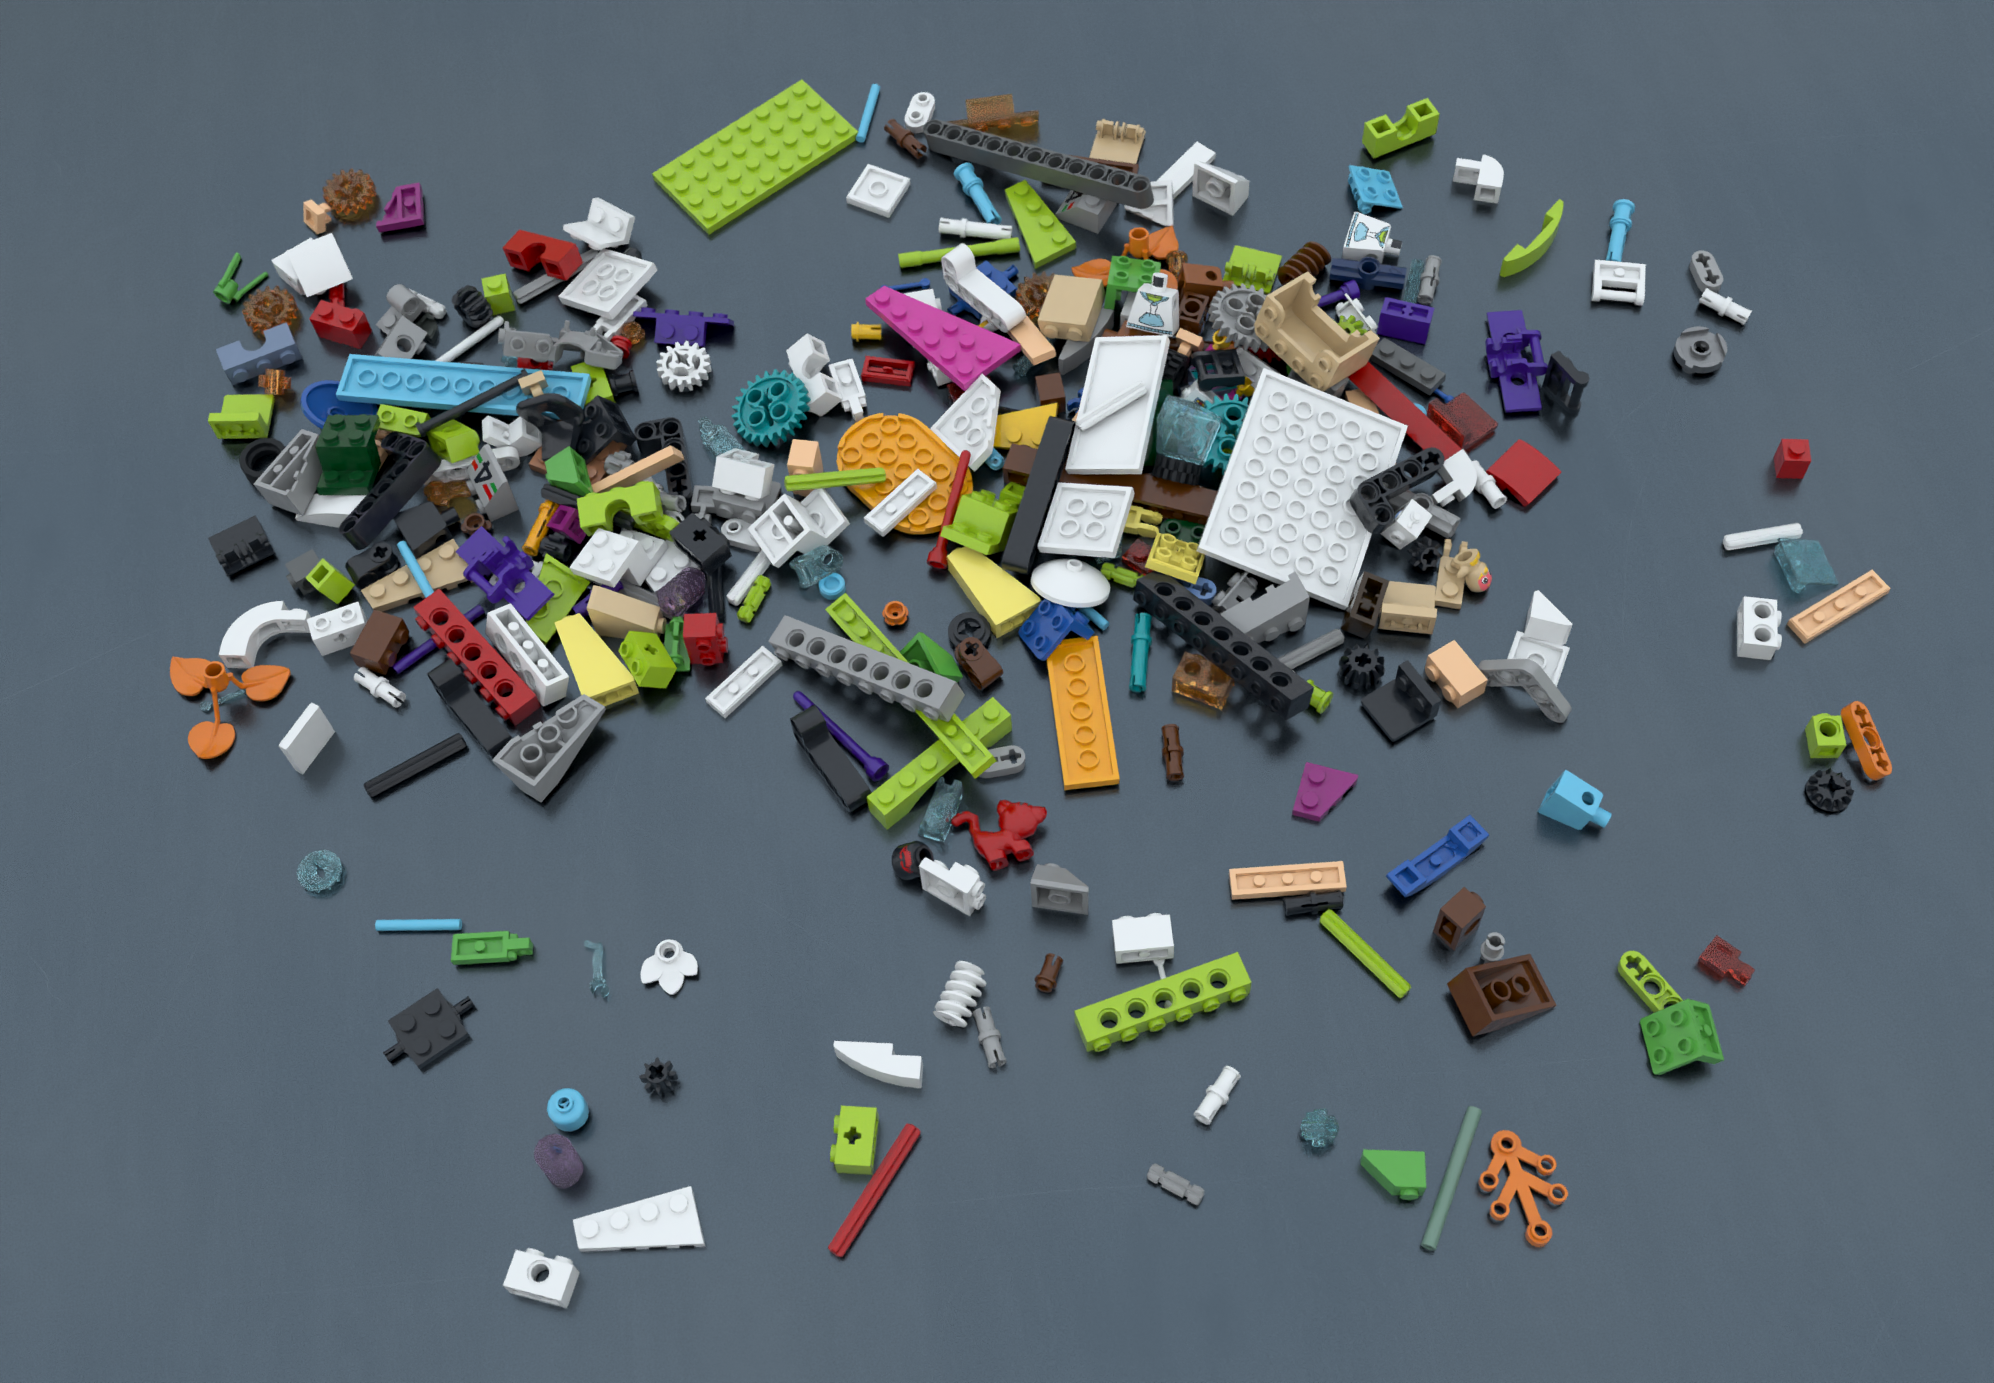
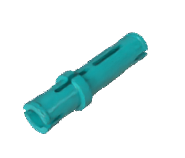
[1129,613,1152,692]

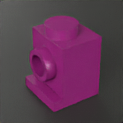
[546,504,587,544]

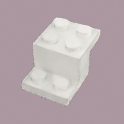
[748,488,850,568]
[569,528,668,588]

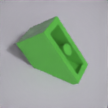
[545,446,593,496]
[1360,1149,1426,1200]

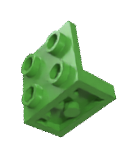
[1104,256,1161,310]
[1640,999,1724,1075]

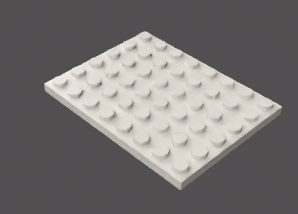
[1196,368,1408,610]

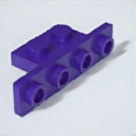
[633,307,734,347]

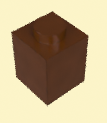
[1035,373,1066,414]

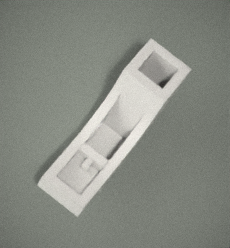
[219,601,311,668]

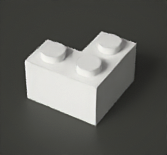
[712,448,774,501]

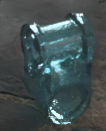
[789,545,843,588]

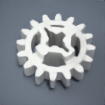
[656,341,712,392]

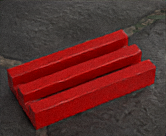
[861,356,915,387]

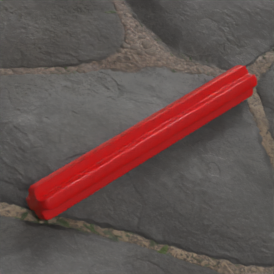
[828,1123,921,1257]

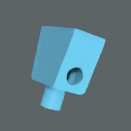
[1537,770,1612,830]

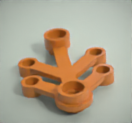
[1479,1130,1568,1247]

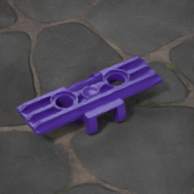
[1485,310,1548,413]
[455,526,555,621]

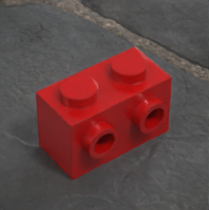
[309,300,372,349]
[683,613,728,666]

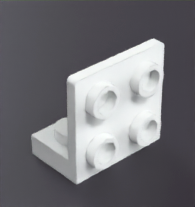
[563,198,635,250]

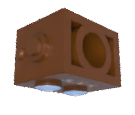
[1174,291,1210,336]

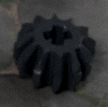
[451,285,493,328]
[1339,643,1385,690]

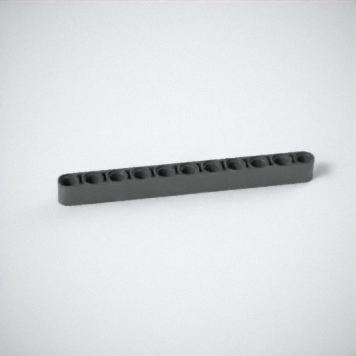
[923,119,1154,209]

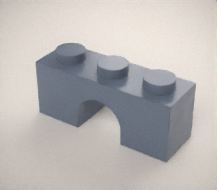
[216,322,302,385]

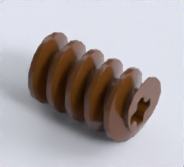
[1277,241,1331,286]

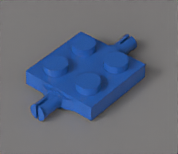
[947,261,1019,320]

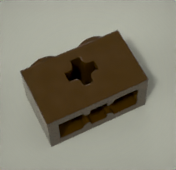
[1340,571,1389,639]

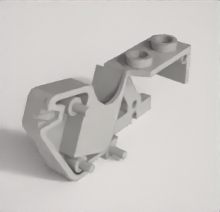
[498,320,623,370]

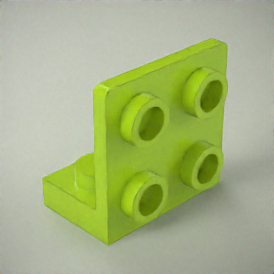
[208,394,275,439]

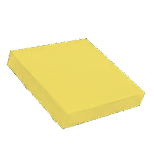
[1145,533,1205,584]

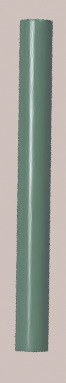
[1421,1106,1482,1251]

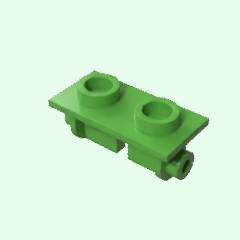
[664,616,690,671]

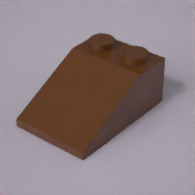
[1447,954,1557,1036]

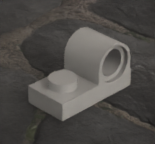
[376,284,427,335]

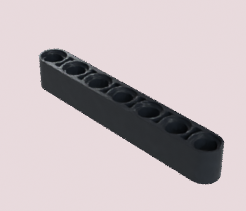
[1002,416,1076,575]

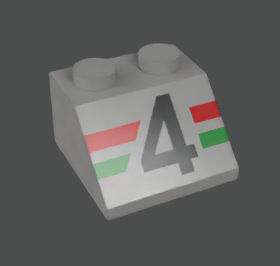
[1055,190,1117,234]
[466,443,519,522]

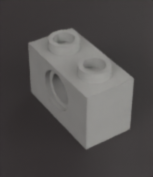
[374,316,427,359]

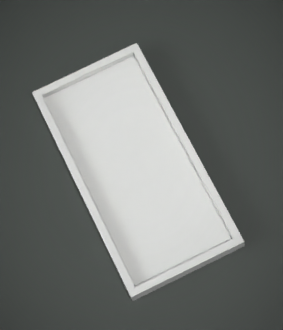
[1065,335,1170,474]

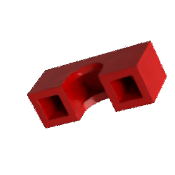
[502,230,583,281]

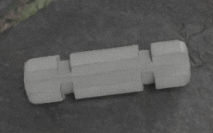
[1147,1163,1205,1205]

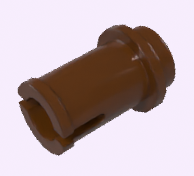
[1035,953,1063,993]

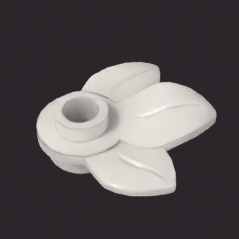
[641,940,698,995]

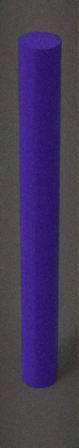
[392,604,485,674]

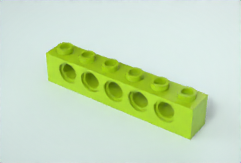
[1074,952,1252,1052]

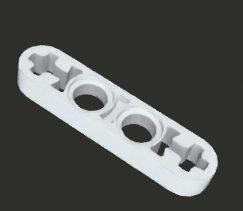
[424,446,520,486]

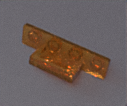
[947,94,1039,132]

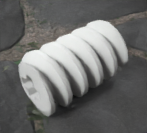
[933,961,987,1027]

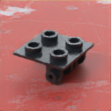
[208,515,275,576]

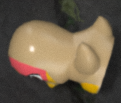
[1450,549,1492,592]

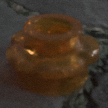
[621,321,645,345]

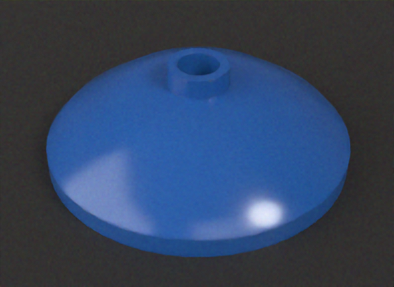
[300,380,378,429]

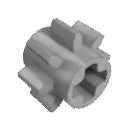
[604,450,635,476]

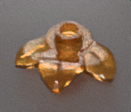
[423,480,471,506]

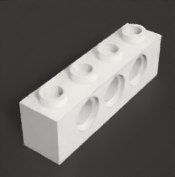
[485,603,569,707]

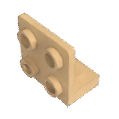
[1378,581,1437,634]

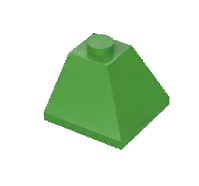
[900,632,963,683]

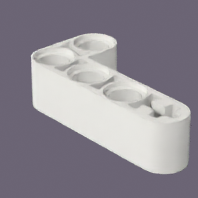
[941,243,1026,333]

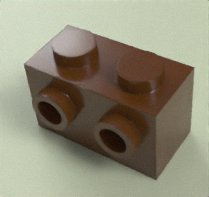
[350,610,409,675]

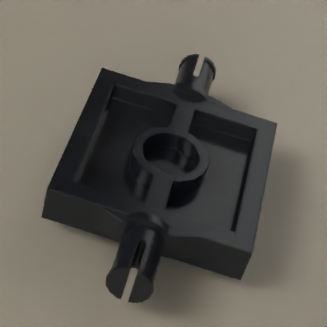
[383,988,475,1069]

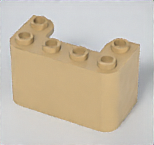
[1254,272,1380,392]

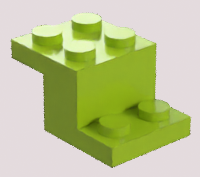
[940,489,1019,555]

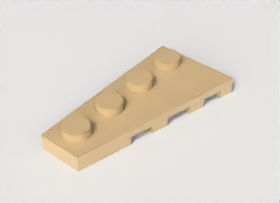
[361,539,473,612]

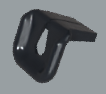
[516,393,585,462]

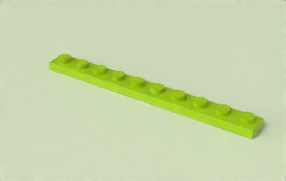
[825,593,996,779]

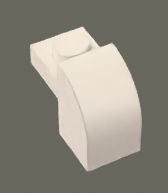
[1453,155,1504,204]
[482,416,542,457]
[1430,449,1477,507]

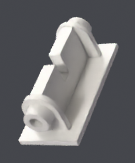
[1335,293,1378,336]

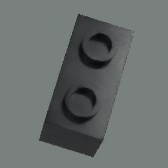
[669,512,732,576]

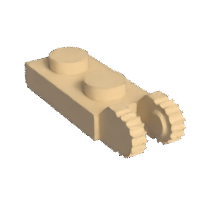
[1435,539,1468,609]

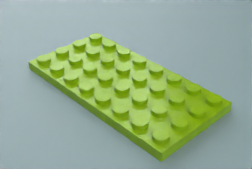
[652,79,858,235]

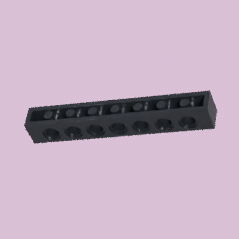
[1133,571,1314,720]

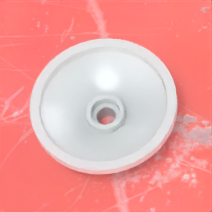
[1031,559,1110,608]

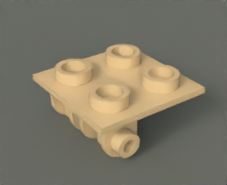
[1089,119,1146,164]

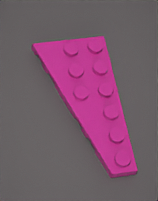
[865,286,1021,391]

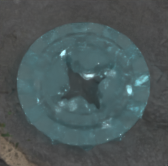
[297,850,343,893]

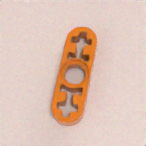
[1841,701,1892,781]

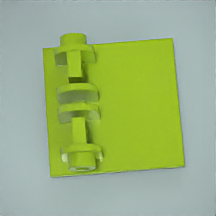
[1223,245,1282,294]

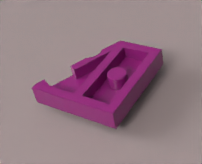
[376,182,424,233]

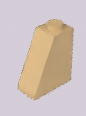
[587,585,667,639]

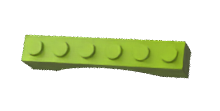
[867,697,1012,830]

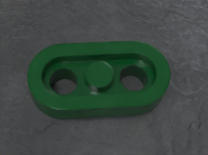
[1160,519,1205,544]

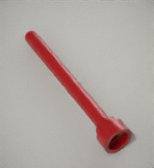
[926,450,971,569]

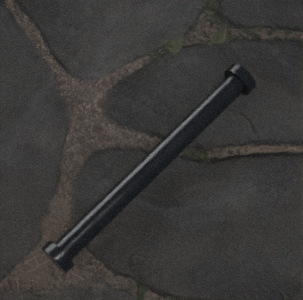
[415,368,528,438]

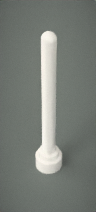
[435,316,504,362]

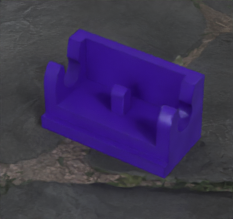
[1377,297,1435,345]

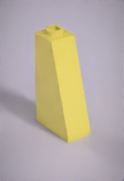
[947,546,1042,638]
[554,613,639,706]

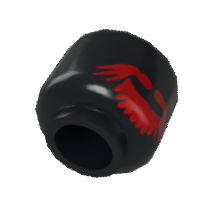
[891,841,933,880]

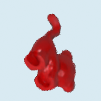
[951,800,1047,871]

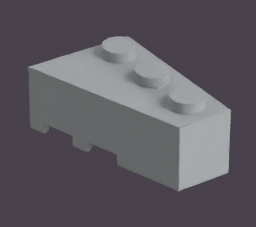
[1220,572,1310,643]

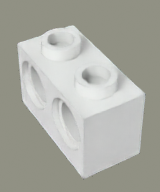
[1737,596,1782,660]

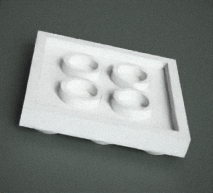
[558,248,658,320]
[1037,482,1135,558]

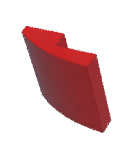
[1485,439,1561,507]

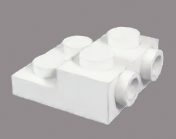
[919,857,986,916]

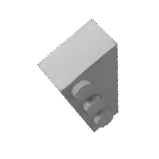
[254,429,323,516]

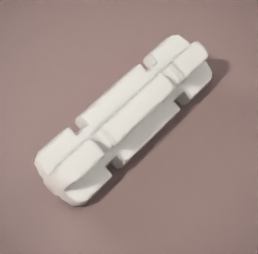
[409,289,447,319]

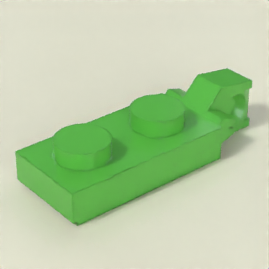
[451,931,533,965]

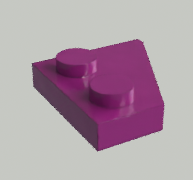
[1292,762,1358,822]

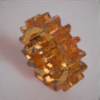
[322,168,376,215]
[1016,271,1055,319]
[242,286,298,334]

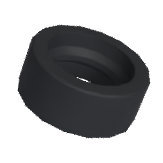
[239,438,285,485]

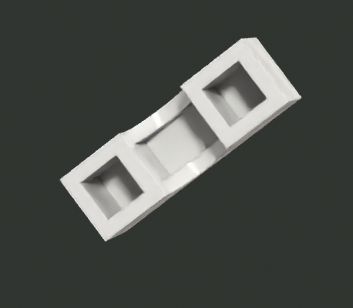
[786,334,843,417]

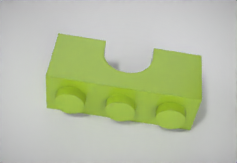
[1362,98,1440,158]
[577,481,664,537]

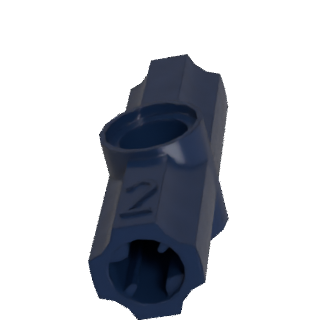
[1329,257,1407,290]

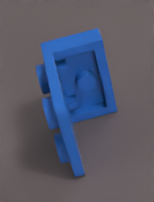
[1018,598,1094,661]

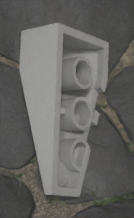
[492,694,606,802]

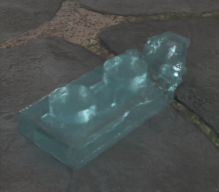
[698,416,746,457]

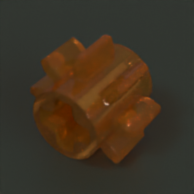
[258,369,291,395]

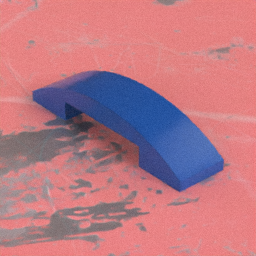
[1386,815,1489,897]

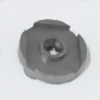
[1674,326,1727,374]

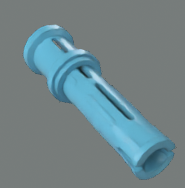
[954,163,1002,225]
[1606,199,1635,262]

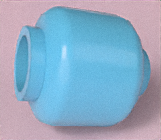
[547,1088,589,1131]

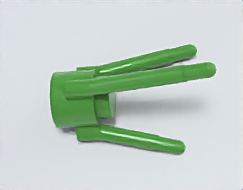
[213,253,268,304]

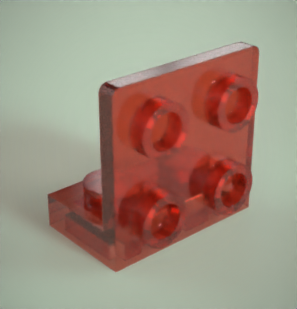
[1426,392,1498,451]

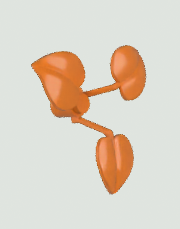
[1072,225,1179,290]
[170,656,291,759]

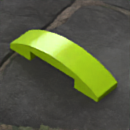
[1499,199,1564,277]

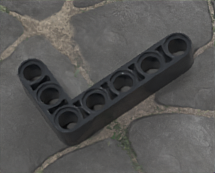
[338,431,442,550]

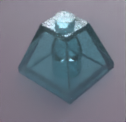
[1156,395,1223,466]

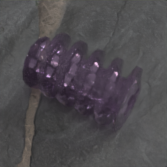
[657,567,706,617]
[534,1134,584,1188]

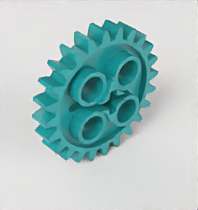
[731,369,811,447]
[1188,394,1249,475]

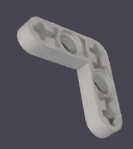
[1477,659,1572,723]

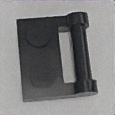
[1190,349,1245,392]
[1542,351,1590,414]

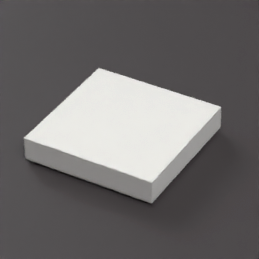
[846,164,911,218]
[1507,631,1570,687]
[279,702,335,774]

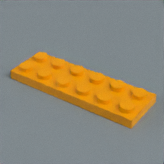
[1046,636,1120,790]

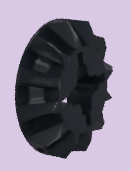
[948,612,991,652]
[1806,768,1854,811]

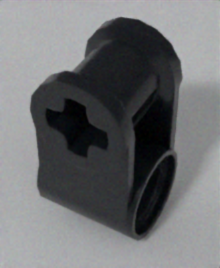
[345,542,400,589]

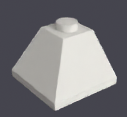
[1192,160,1250,216]

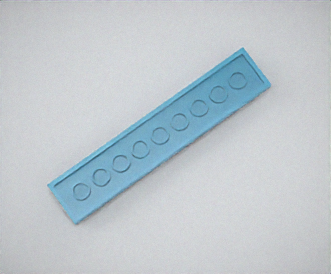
[336,354,592,419]

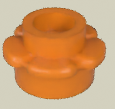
[882,601,909,626]

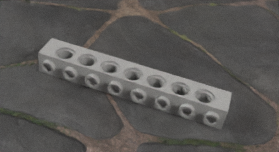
[768,615,965,722]

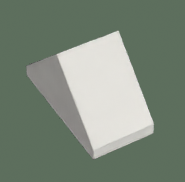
[1524,590,1573,645]

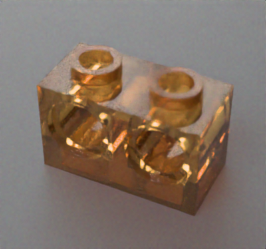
[1172,652,1235,710]

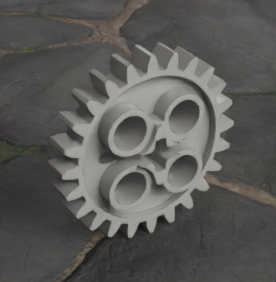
[1208,284,1269,353]

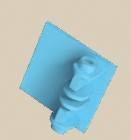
[1348,165,1403,214]

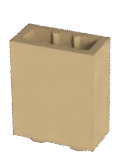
[1038,275,1106,342]

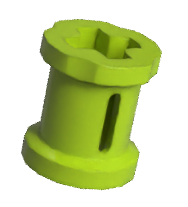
[1307,679,1334,714]

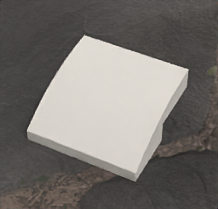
[286,233,353,297]

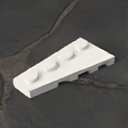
[573,1186,705,1252]

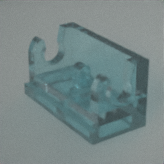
[918,777,963,843]

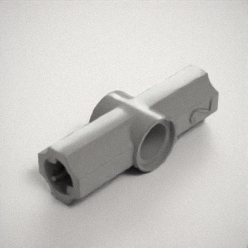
[1387,485,1461,538]

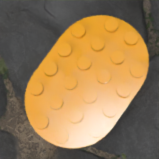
[836,413,973,534]

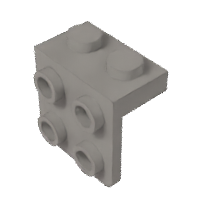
[712,481,781,524]

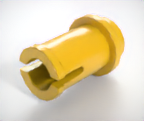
[851,322,881,342]

